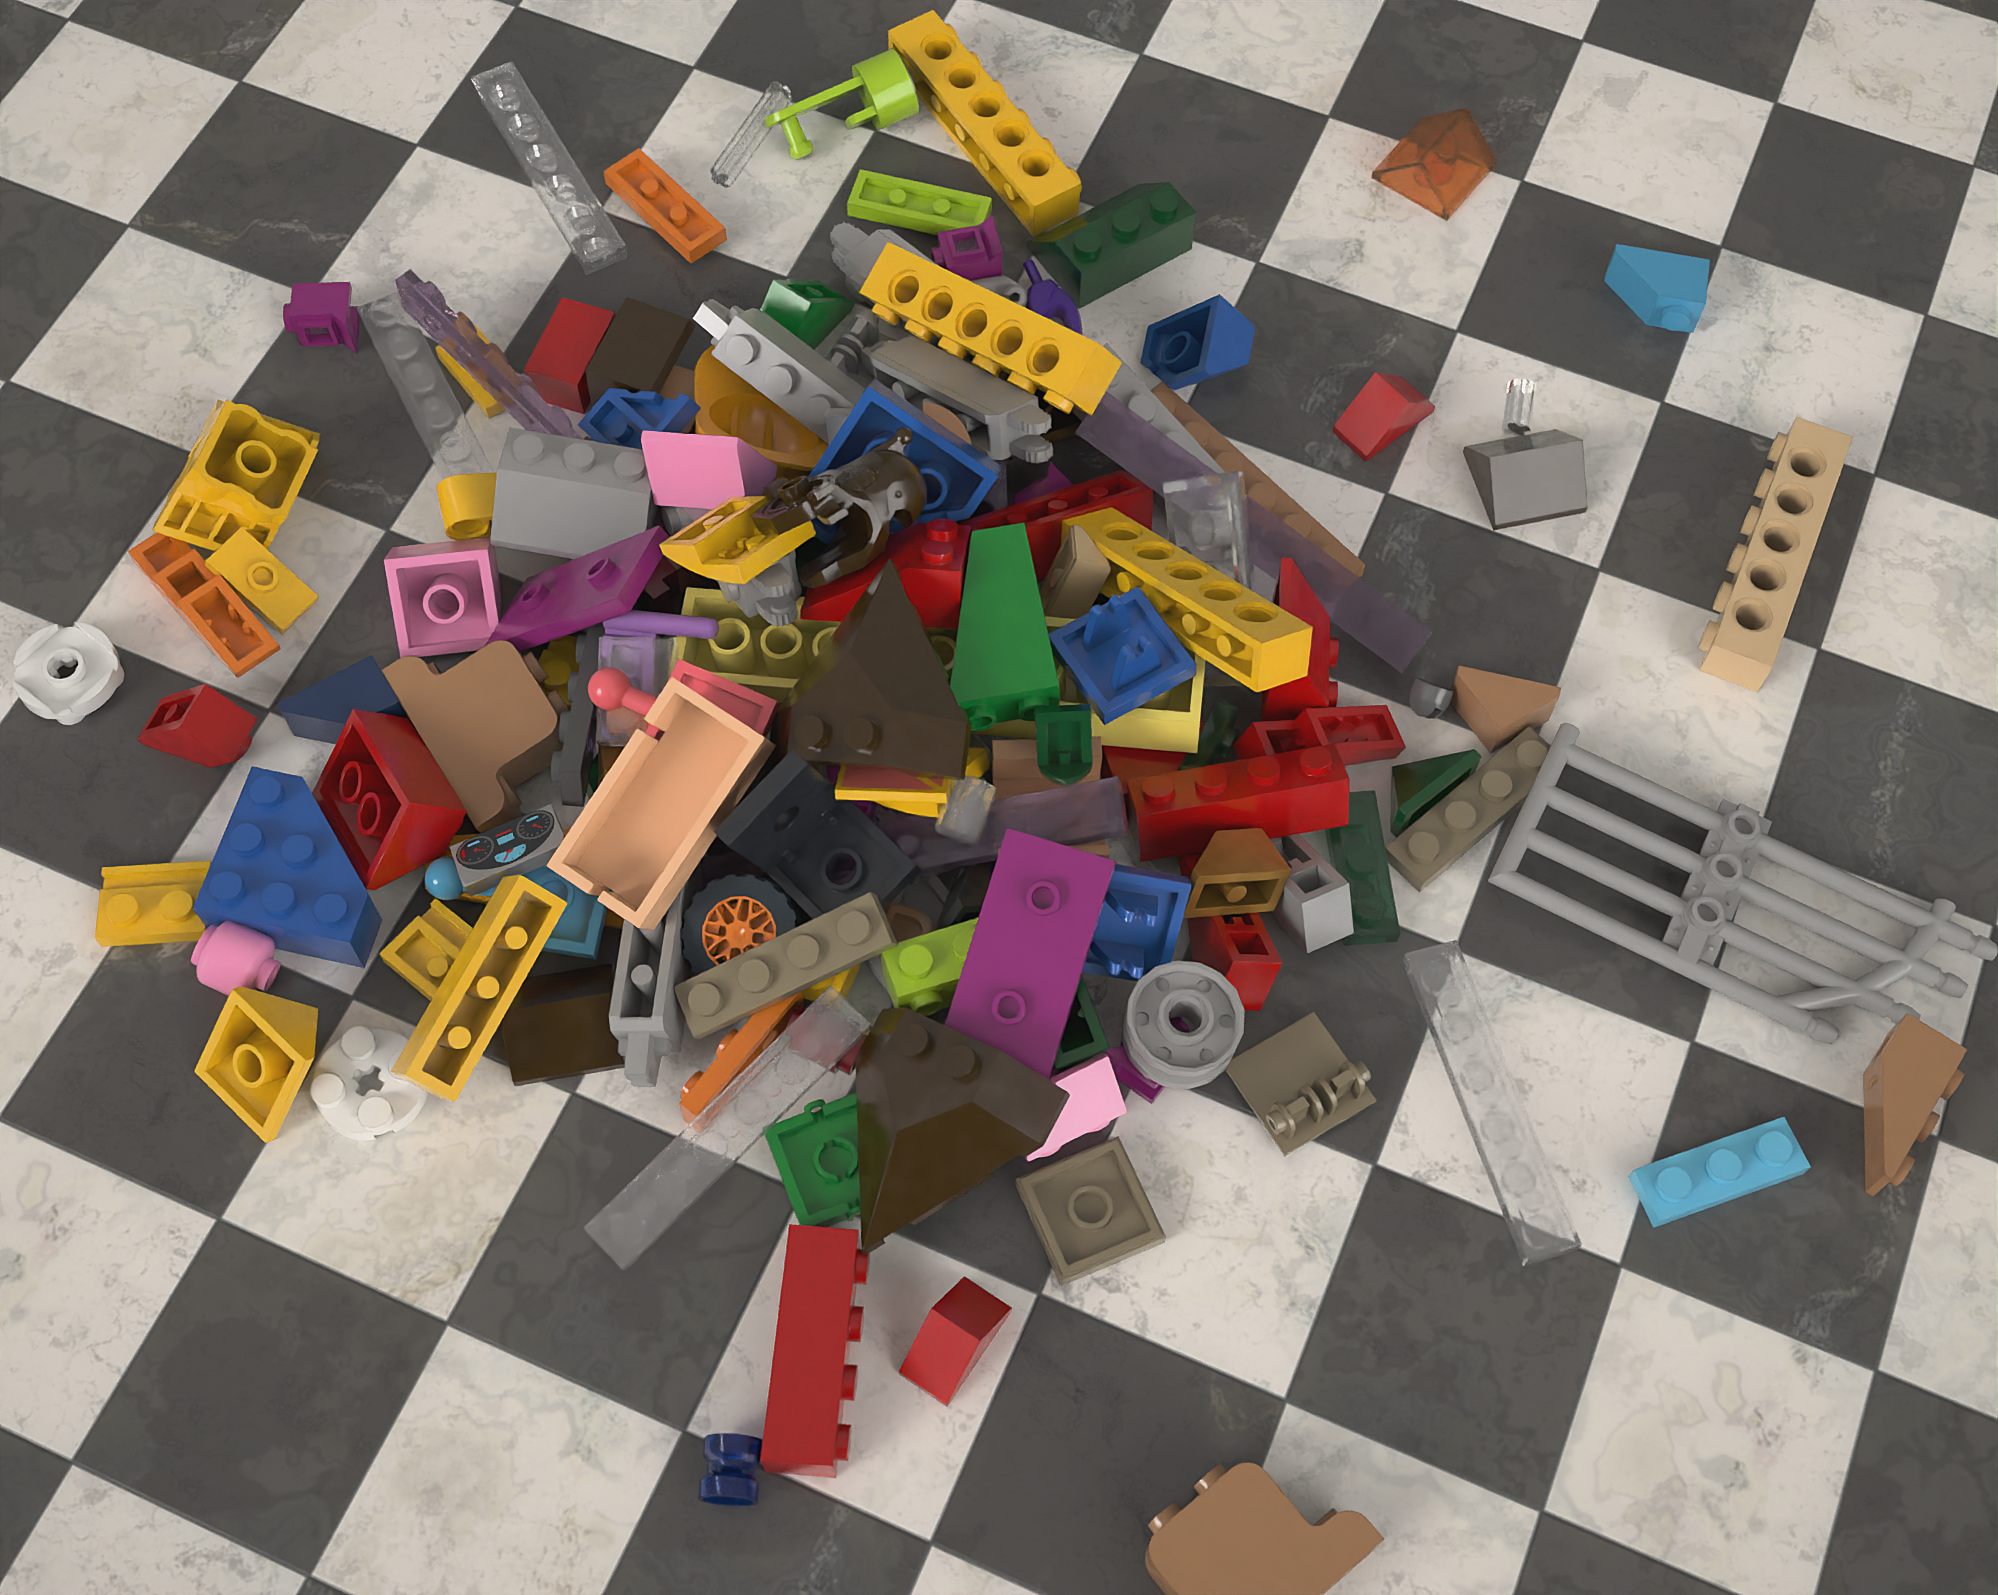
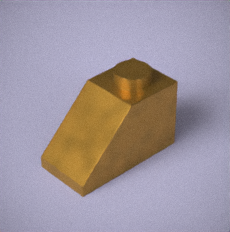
[1183,828,1292,918]

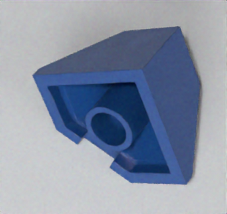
[1140,294,1255,391]

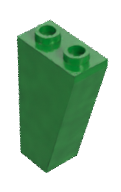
[950,523,1060,730]

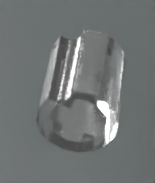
[934,776,998,845]

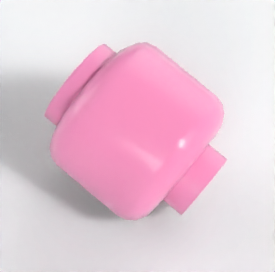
[191,921,281,996]

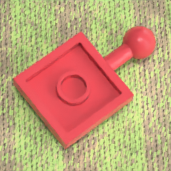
[588,659,780,740]

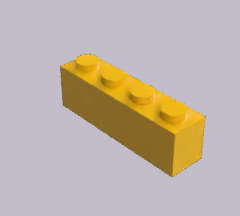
[391,875,568,1102]

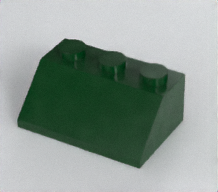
[1027,182,1196,309]

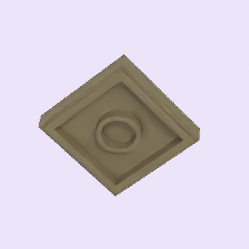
[1015,1136,1166,1286]

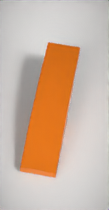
[128,532,281,678]

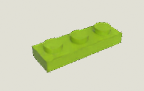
[847,169,992,235]

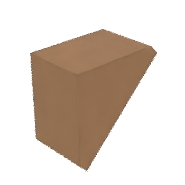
[1450,666,1561,754]

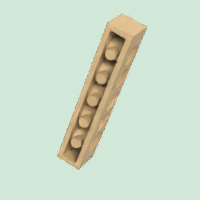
[1698,417,1853,692]

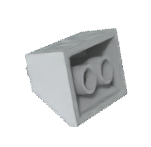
[490,427,659,559]

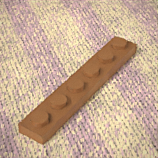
[1150,381,1365,603]

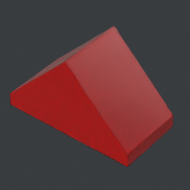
[1332,372,1435,462]
[899,1276,1012,1407]

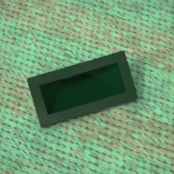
[1390,749,1482,838]

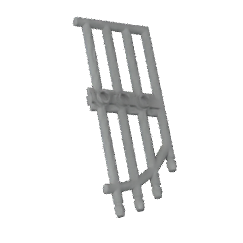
[1488,723,1998,1044]

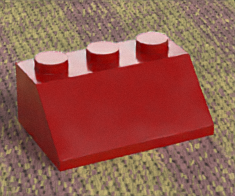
[312,709,467,890]

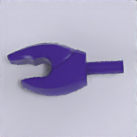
[1023,259,1083,335]

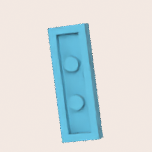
[1628,1117,1811,1228]

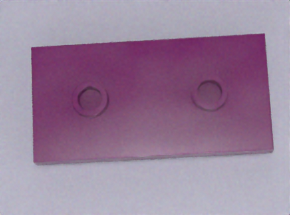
[484,526,670,652]
[945,828,1116,1080]

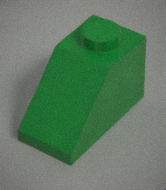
[760,280,855,350]

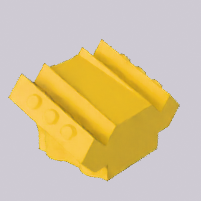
[153,399,320,551]

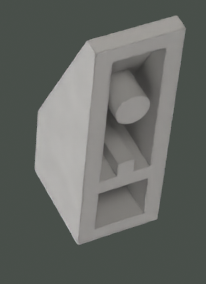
[1270,834,1354,953]

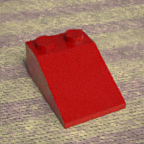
[800,519,971,629]
[1261,557,1339,722]

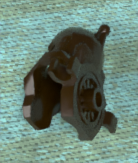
[751,427,927,588]

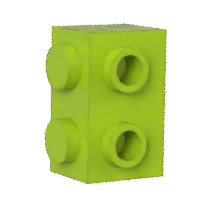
[881,918,978,1016]

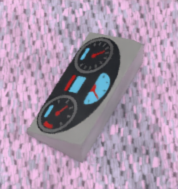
[450,803,566,897]

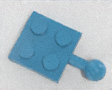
[425,857,612,960]

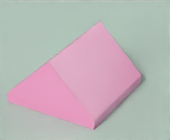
[641,431,777,509]

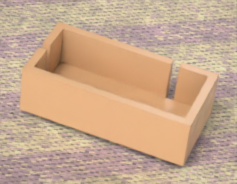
[546,677,776,930]

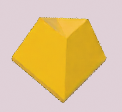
[194,986,318,1143]

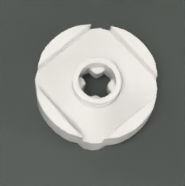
[11,622,125,725]
[310,1026,428,1141]

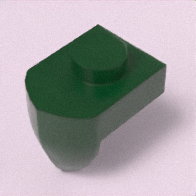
[1035,704,1093,787]

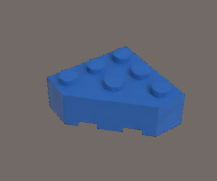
[808,379,1002,544]
[193,766,382,968]

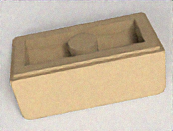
[1039,524,1111,619]

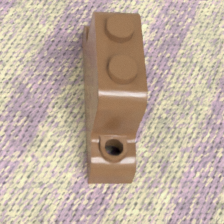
[381,640,570,833]
[1145,1462,1384,1595]

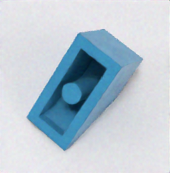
[1604,244,1710,333]

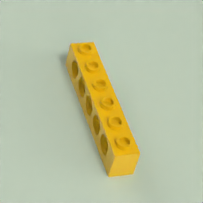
[888,10,1082,237]
[859,242,1122,416]
[1061,507,1313,693]

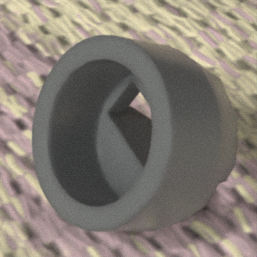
[1409,678,1454,719]

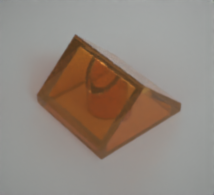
[1371,107,1497,221]

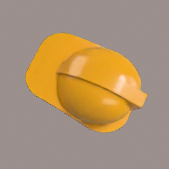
[694,345,829,501]

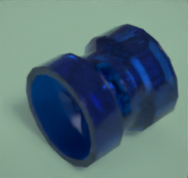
[698,1433,763,1507]

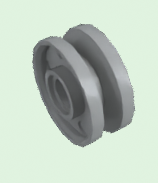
[1121,961,1245,1089]

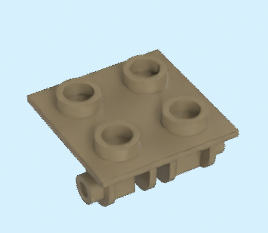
[1226,1012,1377,1157]

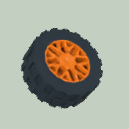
[680,874,807,976]

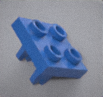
[1048,586,1197,725]
[1083,864,1192,982]

